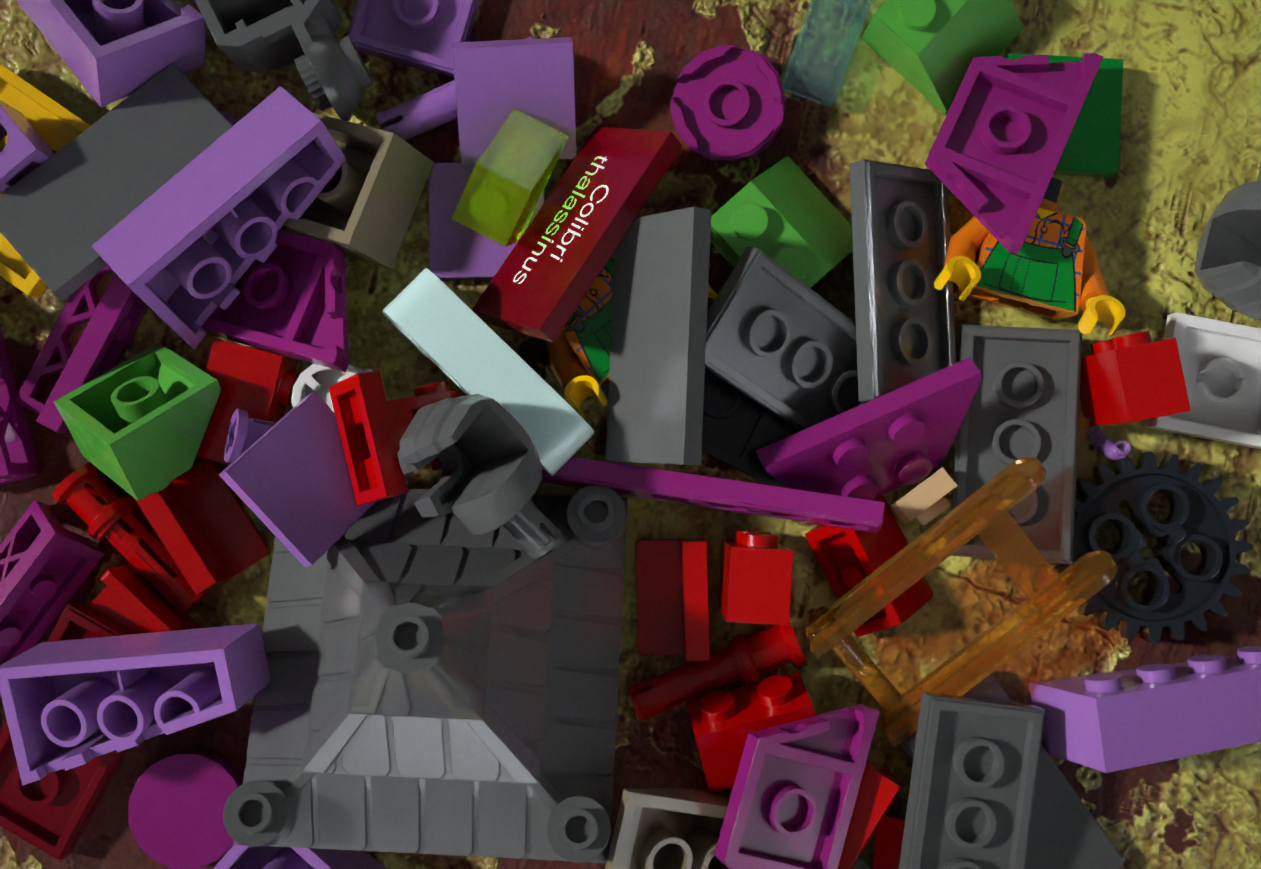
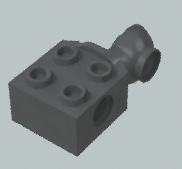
[195,0,373,121]

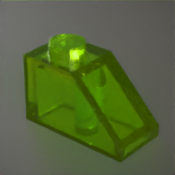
[451,108,569,247]

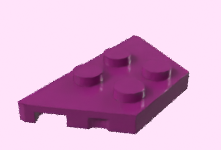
[925,53,1104,255]
[154,230,349,372]
[756,357,982,501]
[714,704,880,869]

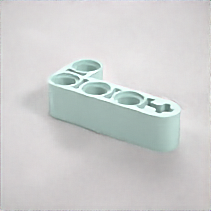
[382,268,595,476]

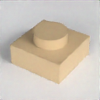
[889,467,957,526]

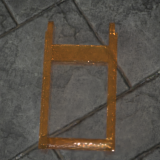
[806,457,1118,747]

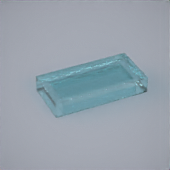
[781,0,872,108]

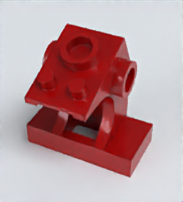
[329,370,467,506]

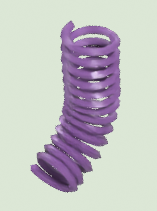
[1085,426,1131,460]

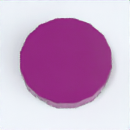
[670,45,786,164]
[128,749,243,869]

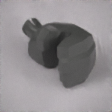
[1194,162,1261,320]
[397,394,561,559]

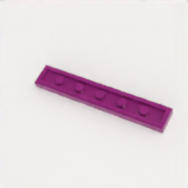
[541,456,885,533]

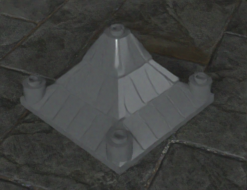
[223,485,627,863]

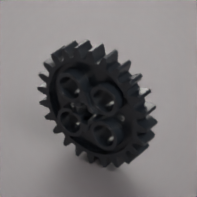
[1052,452,1253,643]

